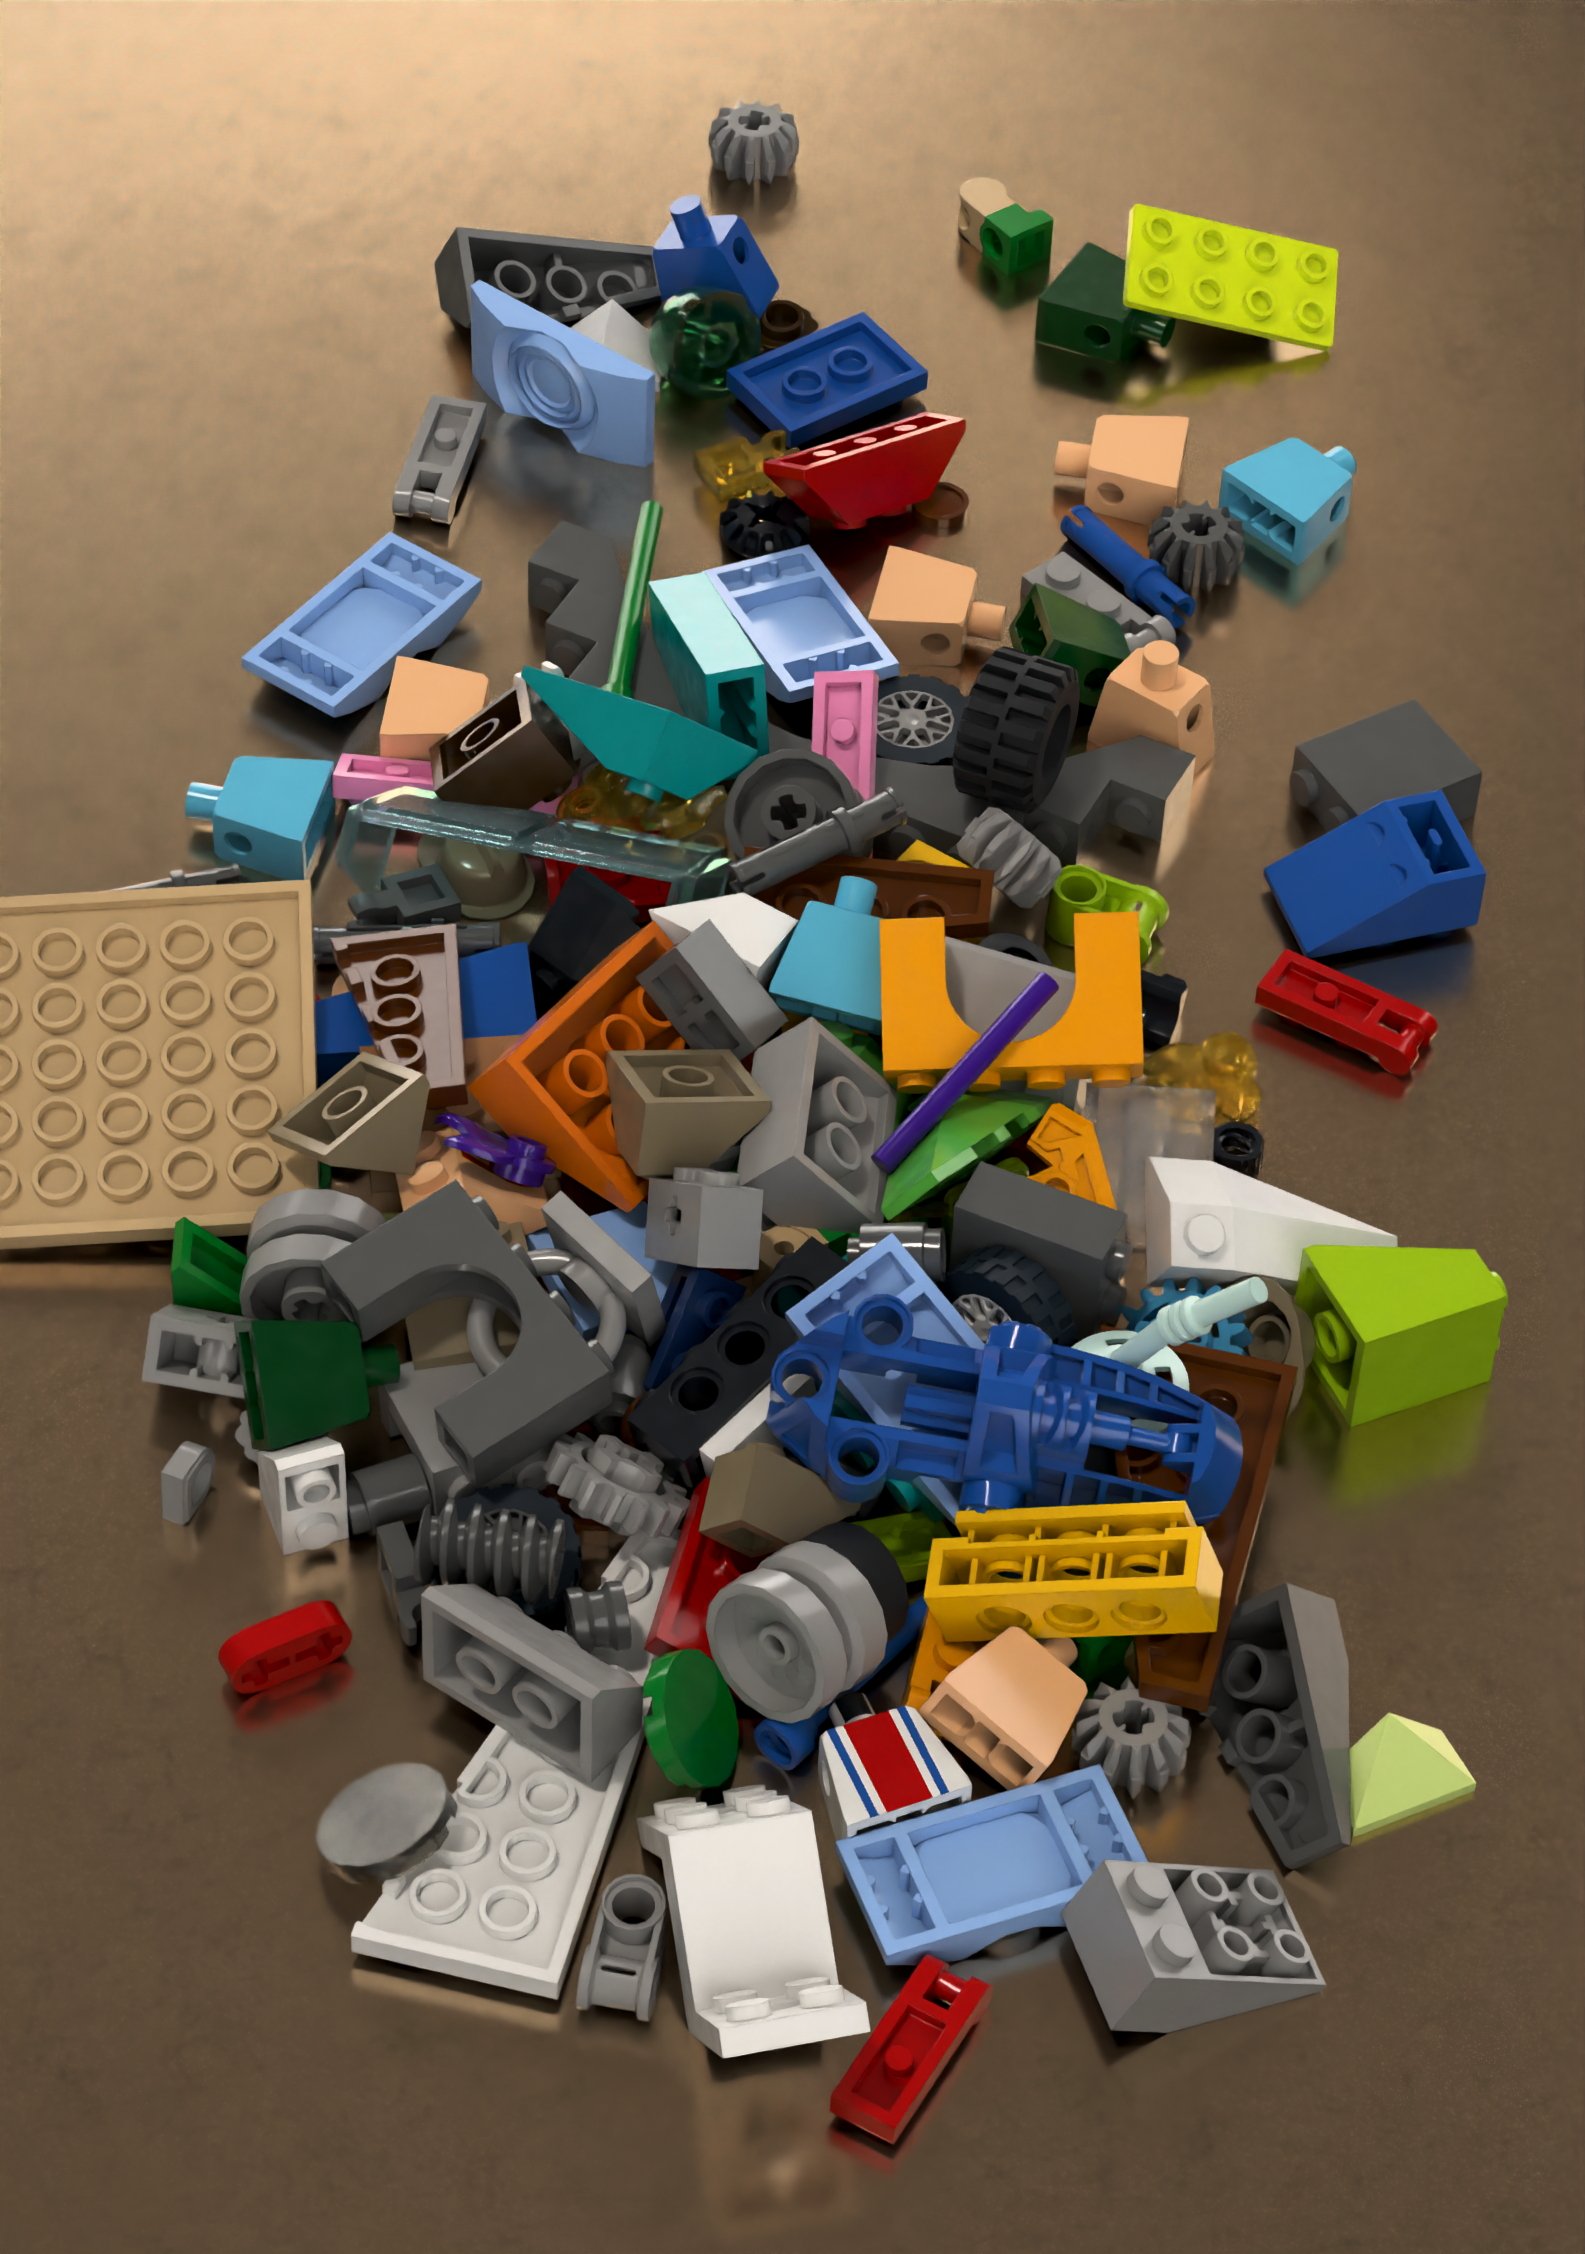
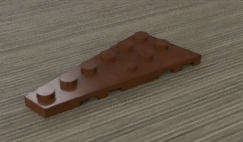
[1100,1325,1298,1712]

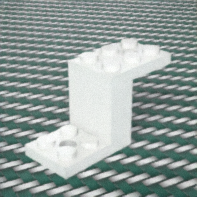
[637,1785,871,2059]

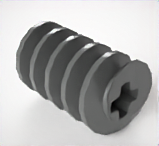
[413,1498,566,1604]

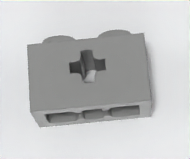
[644,1167,764,1270]
[142,1304,259,1399]

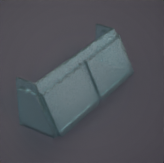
[334,786,732,907]

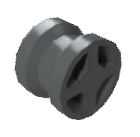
[563,1580,632,1654]

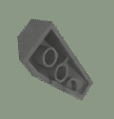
[434,227,662,328]
[1198,1582,1350,1870]

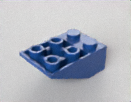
[1263,790,1487,959]

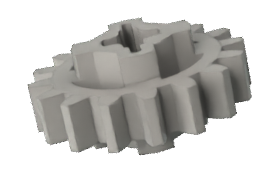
[543,1433,690,1538]

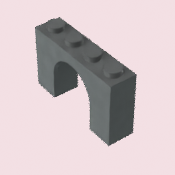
[321,1179,614,1489]

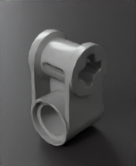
[576,1874,666,2022]

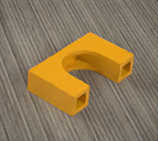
[879,911,1144,1094]

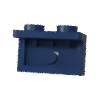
[643,1264,747,1391]

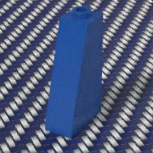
[315,942,537,1088]

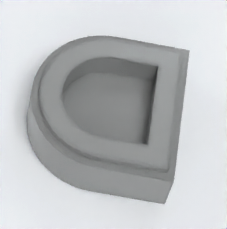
[161,1441,216,1526]

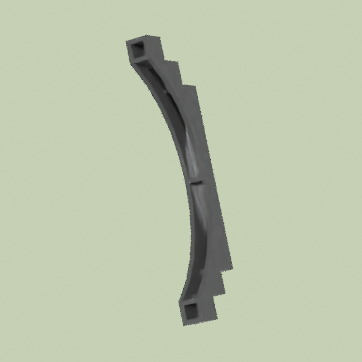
[528,520,1196,867]

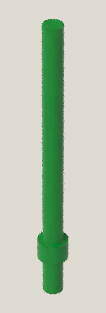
[600,500,663,699]

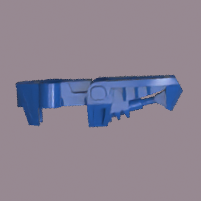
[765,1294,1243,1525]

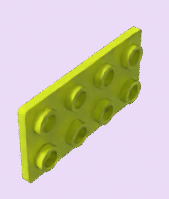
[1123,204,1339,351]

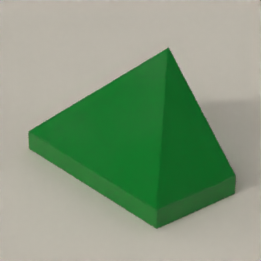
[171,1217,248,1317]

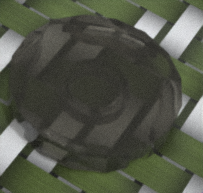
[316,1763,457,1883]

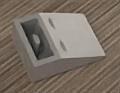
[1061,1860,1326,2033]

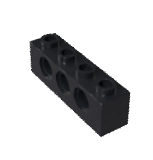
[626,1236,850,1494]

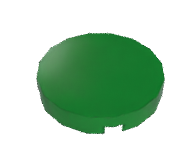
[643,1649,739,1791]

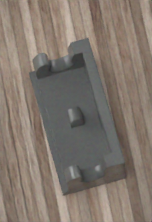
[635,919,789,1061]

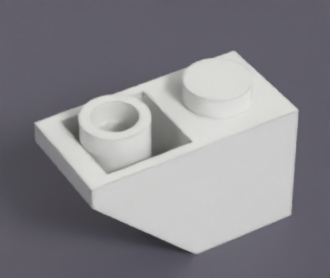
[257,1435,349,1555]

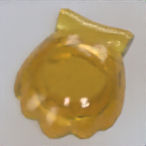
[641,786,728,840]

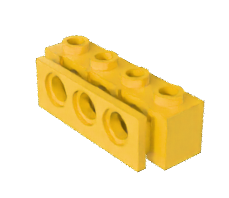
[923,1501,1223,1642]

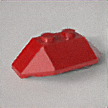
[763,412,966,530]

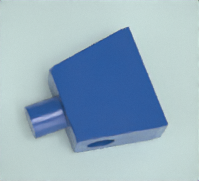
[652,195,780,324]

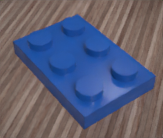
[726,312,928,449]

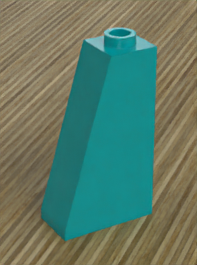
[648,572,770,781]

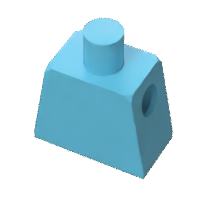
[1218,438,1356,566]
[185,756,336,881]
[768,876,883,1036]

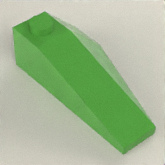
[881,1089,1055,1221]

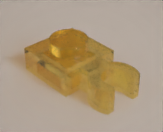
[693,430,800,503]

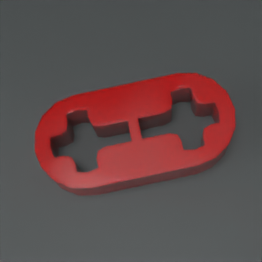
[217,1600,353,1694]

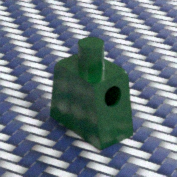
[1035,241,1176,362]
[1008,583,1131,707]
[234,1320,400,1450]

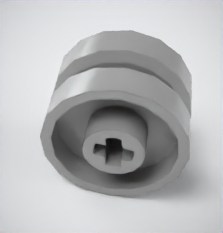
[239,1189,387,1344]
[706,1540,888,1724]

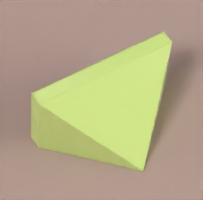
[1349,1713,1476,1838]

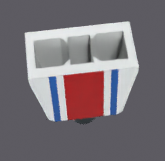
[818,1693,972,1841]

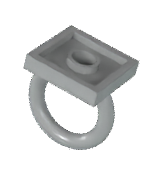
[467,1190,667,1375]

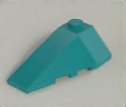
[521,665,758,803]

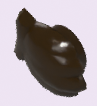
[740,300,819,352]

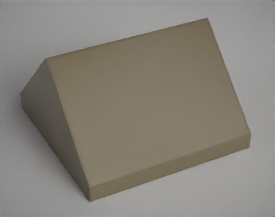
[266,1051,430,1175]

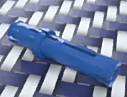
[1061,505,1196,628]

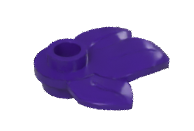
[434,1113,556,1188]

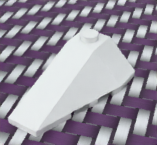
[1145,1156,1398,1296]

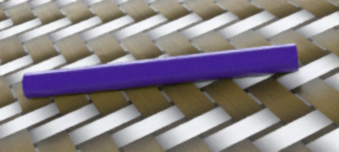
[871,972,1059,1174]

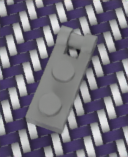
[392,394,487,524]
[1020,551,1176,653]

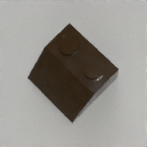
[429,679,576,810]

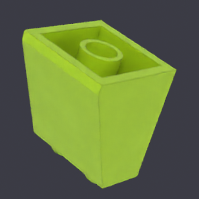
[1294,1245,1508,1428]

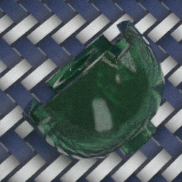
[649,284,761,401]

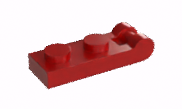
[1255,948,1438,1075]
[829,1954,994,2145]

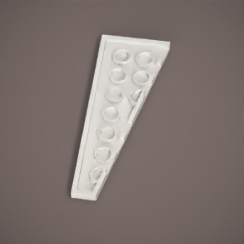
[351,1529,681,2000]

